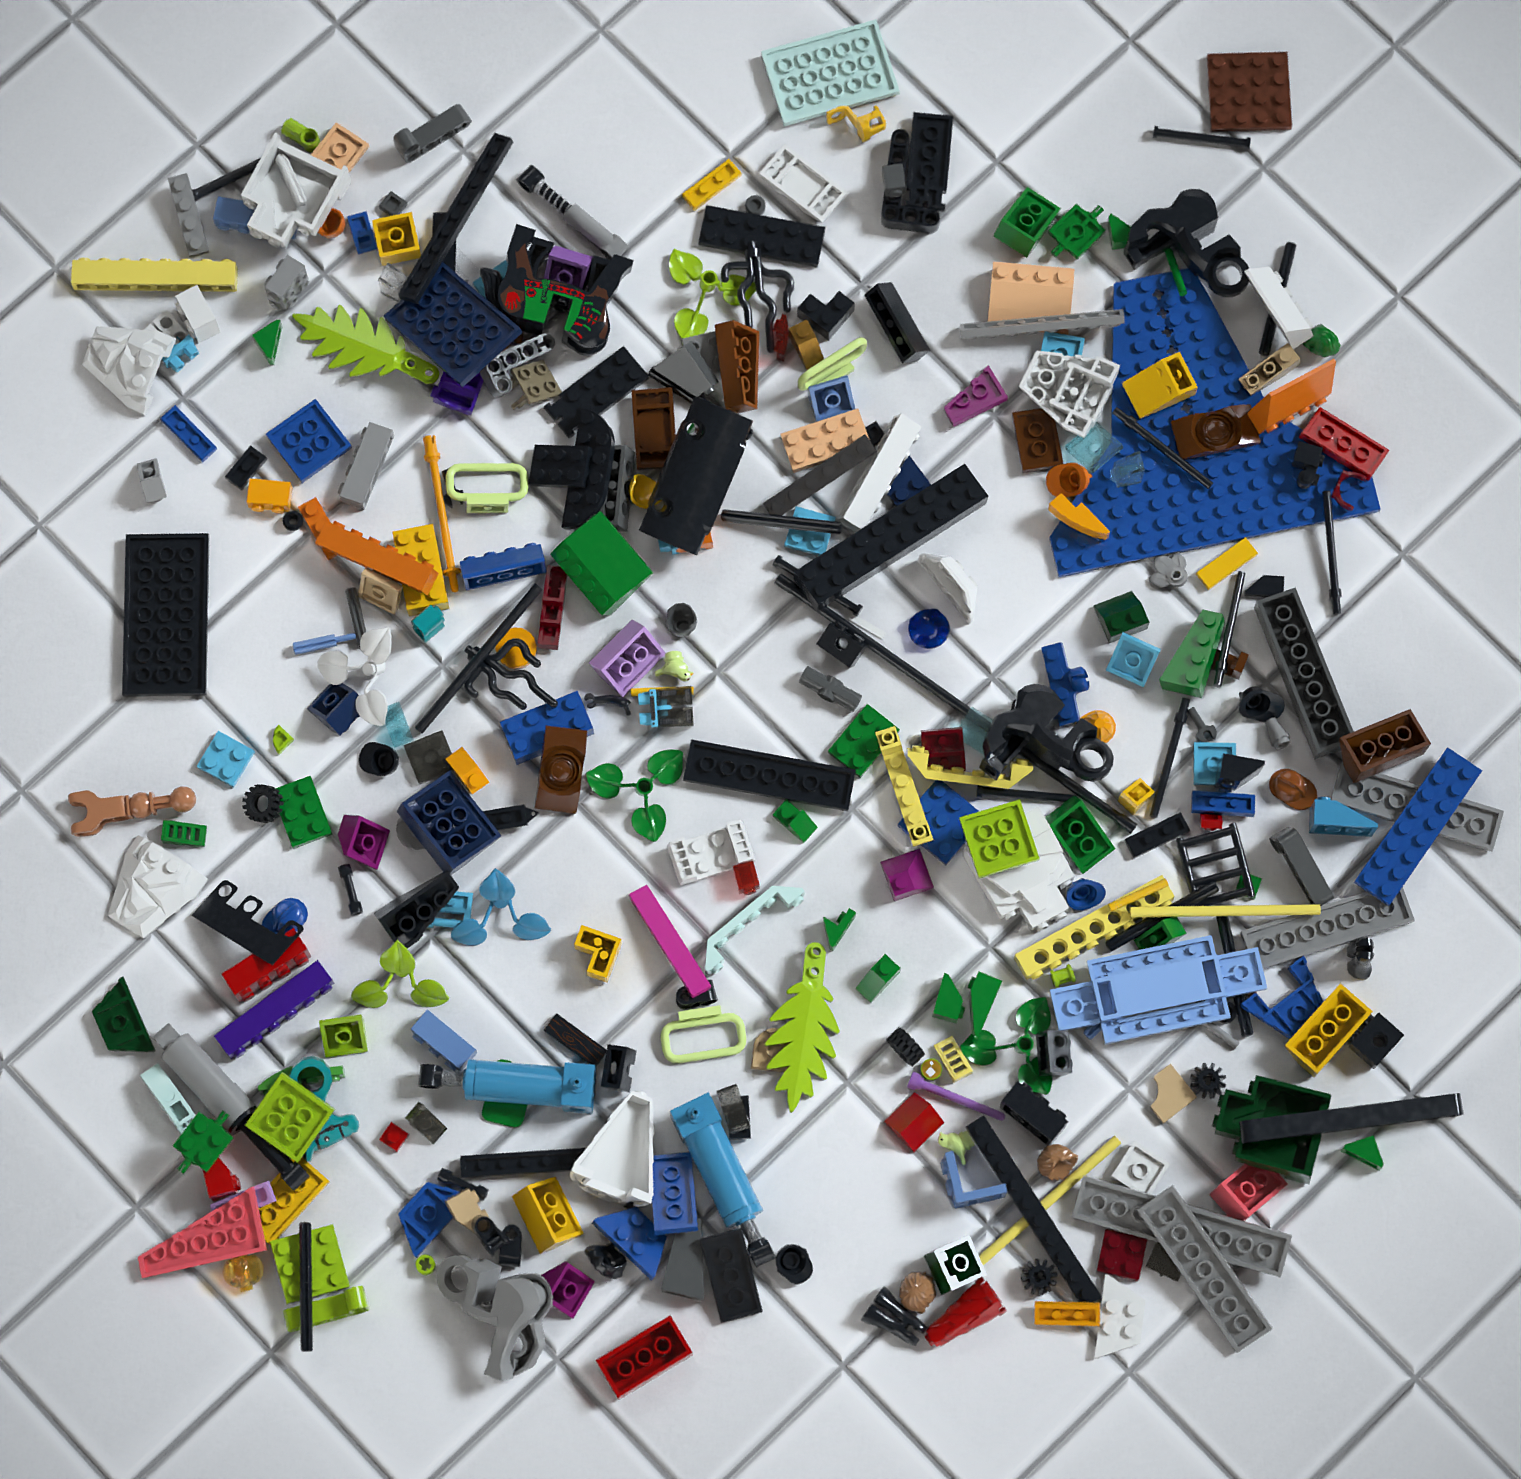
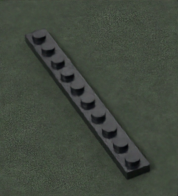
[398,133,513,304]
[965,1115,1102,1303]

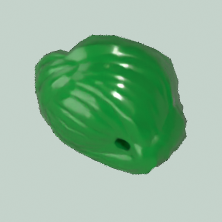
[1303,324,1340,357]

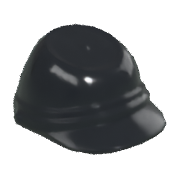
[776,1244,813,1284]

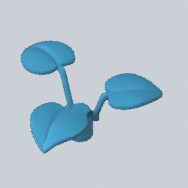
[451,868,551,946]

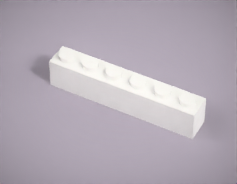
[837,414,921,533]

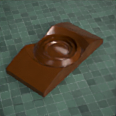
[631,387,676,470]
[1170,404,1261,460]
[534,725,587,814]

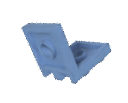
[940,1151,1007,1209]

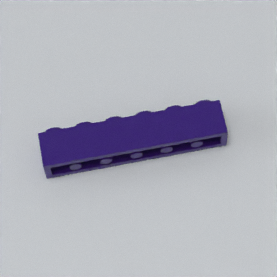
[214,960,335,1059]

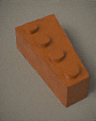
[715,320,759,414]

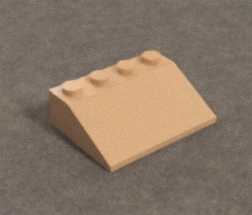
[988,261,1075,335]

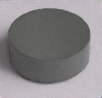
[745,195,766,215]

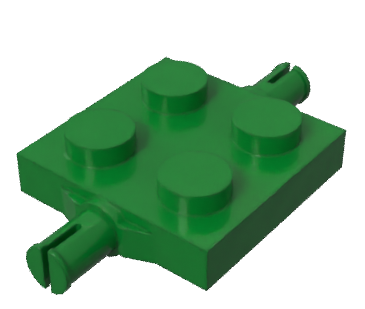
[1048,203,1106,260]
[172,1110,234,1174]

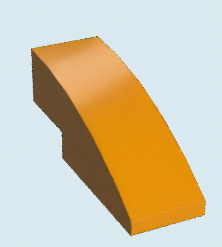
[1048,493,1110,540]

